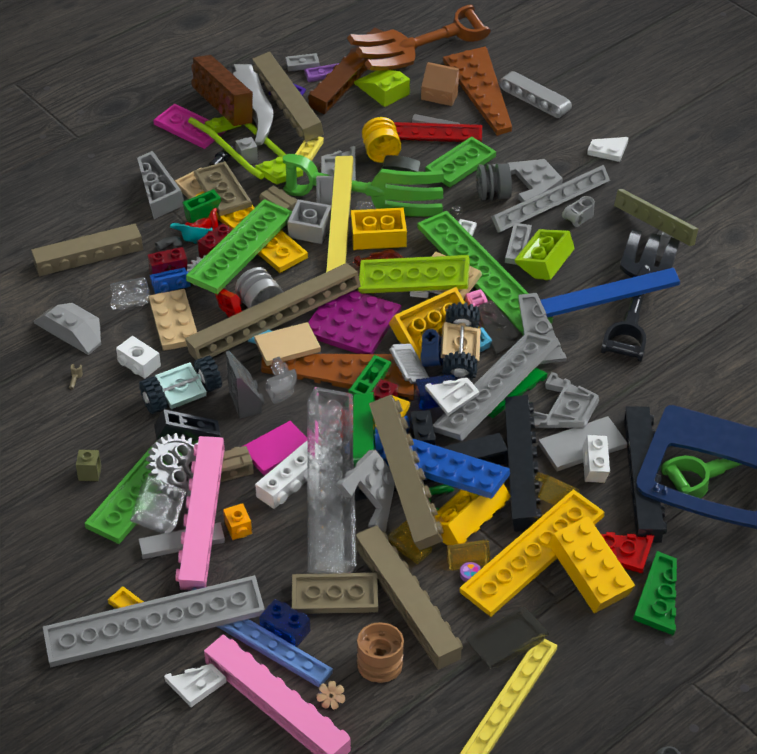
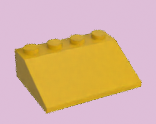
[389,287,480,361]

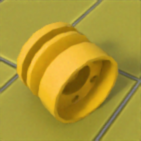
[362,117,401,163]

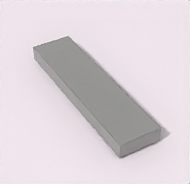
[139,522,225,559]

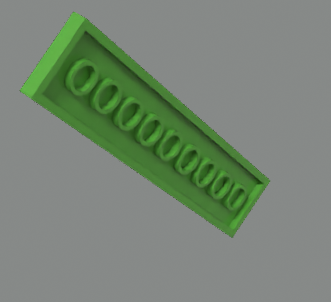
[417,211,553,337]

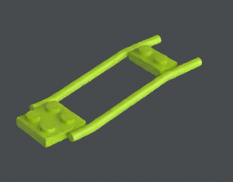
[188,116,303,185]

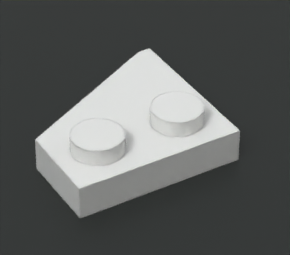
[587,137,628,162]
[425,378,479,416]
[164,664,226,707]

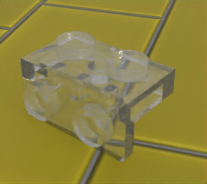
[110,277,150,310]

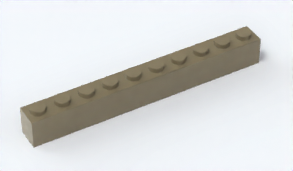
[185,263,361,360]

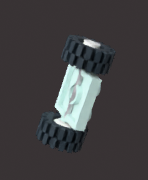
[139,355,222,414]

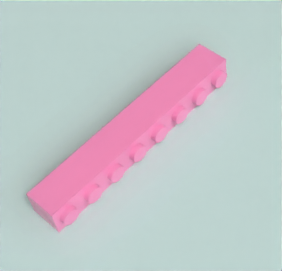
[176,436,225,590]
[204,634,351,754]

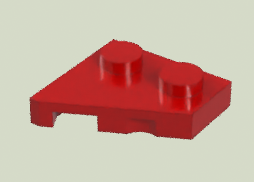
[215,289,242,317]

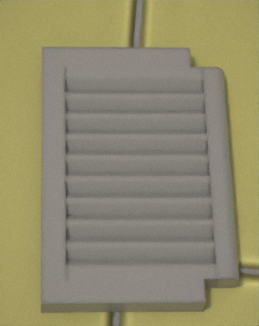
[389,344,431,384]

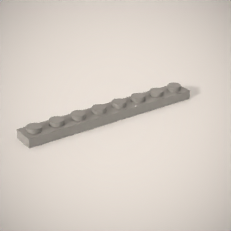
[491,165,610,232]

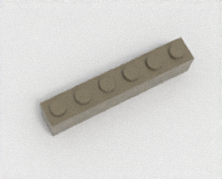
[31,223,143,276]

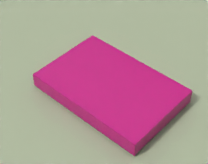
[242,421,308,475]

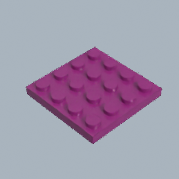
[308,290,401,354]

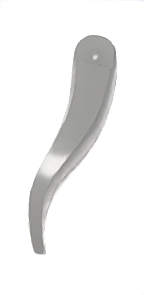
[231,64,273,146]

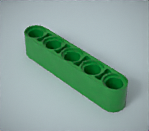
[353,392,375,467]

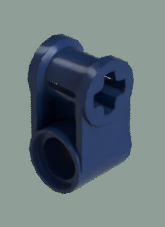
[420,329,443,367]

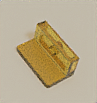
[535,472,579,505]

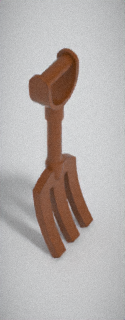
[347,5,491,71]

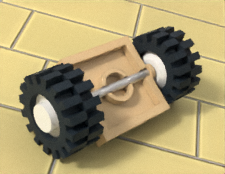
[440,302,481,381]

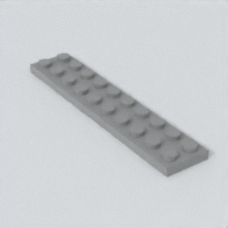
[43,575,265,667]

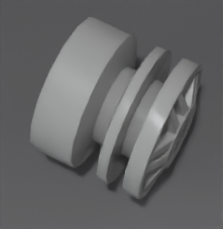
[235,267,283,309]

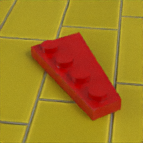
[601,532,654,573]

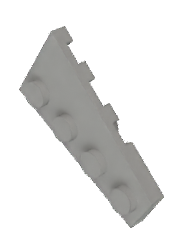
[518,293,567,364]

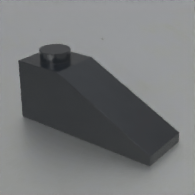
[154,409,221,441]

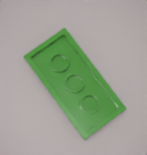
[425,136,496,187]

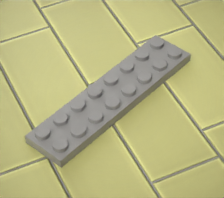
[433,332,558,441]

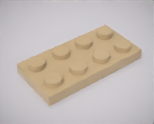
[148,289,197,351]

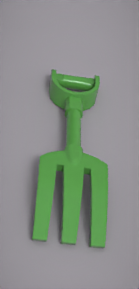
[283,154,444,217]
[660,455,742,498]

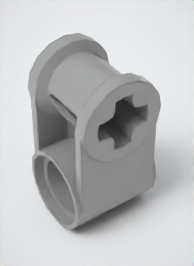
[562,196,595,227]

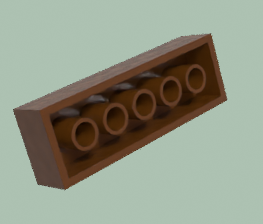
[191,55,253,126]

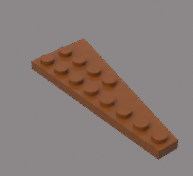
[443,46,512,135]
[261,354,414,400]

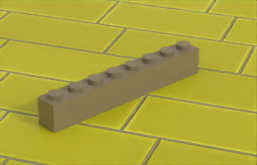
[252,52,324,142]
[369,395,444,550]
[355,525,463,670]

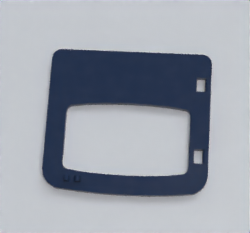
[636,405,757,529]

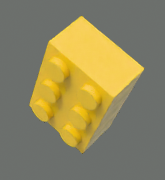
[351,208,407,250]

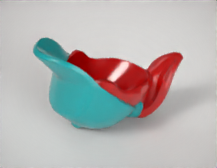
[170,208,218,244]

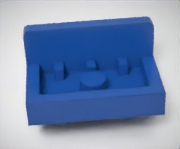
[150,267,191,294]

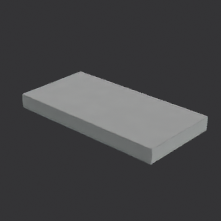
[538,416,627,471]

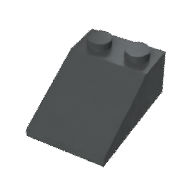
[226,351,264,419]

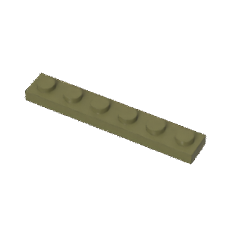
[614,189,698,246]

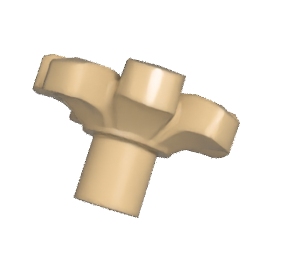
[317,681,345,710]

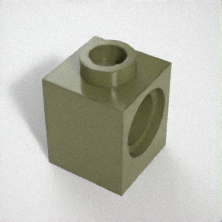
[76,450,102,481]

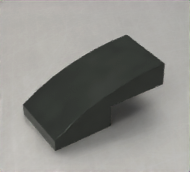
[382,155,421,172]

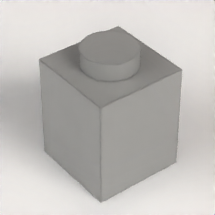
[236,137,258,164]

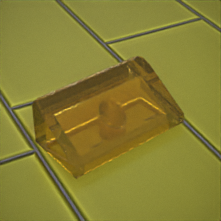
[447,540,490,570]

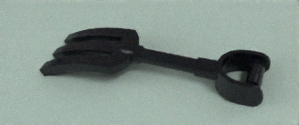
[601,229,680,362]

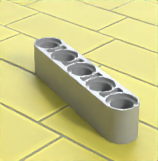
[499,71,572,118]

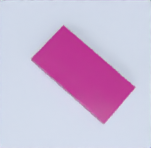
[153,104,226,149]

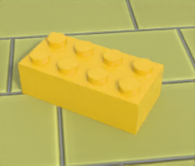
[548,516,635,614]

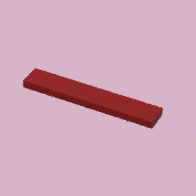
[394,122,482,142]

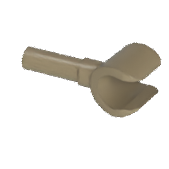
[69,364,83,390]

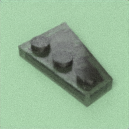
[478,300,523,358]

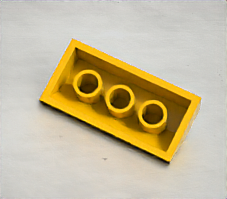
[435,483,511,546]

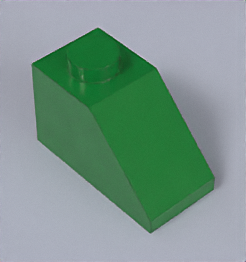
[182,189,222,223]

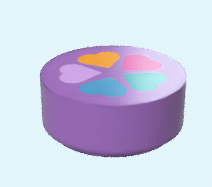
[460,562,481,582]

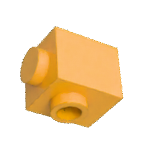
[223,503,252,540]

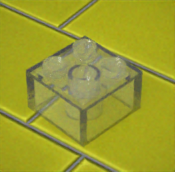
[130,476,186,534]

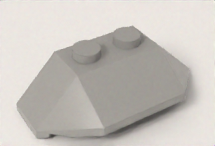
[34,303,101,355]

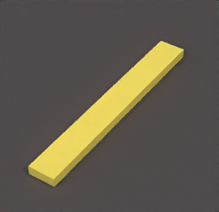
[326,156,354,272]
[460,636,557,754]

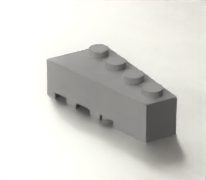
[137,151,184,219]

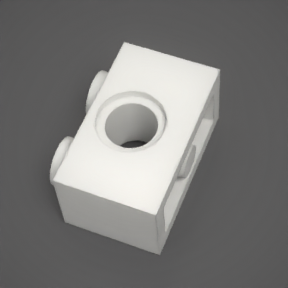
[116,336,161,379]
[582,435,610,483]

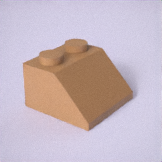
[421,62,459,106]

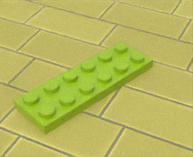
[358,255,470,294]

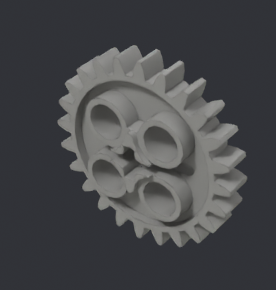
[146,433,198,499]

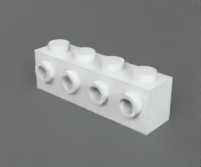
[255,438,329,509]

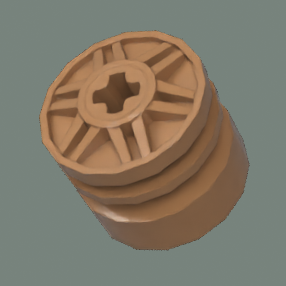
[357,622,404,683]

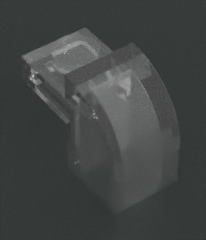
[266,356,297,404]

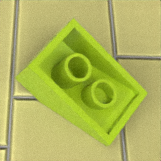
[354,70,410,107]

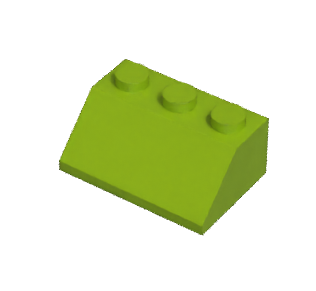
[514,229,575,280]

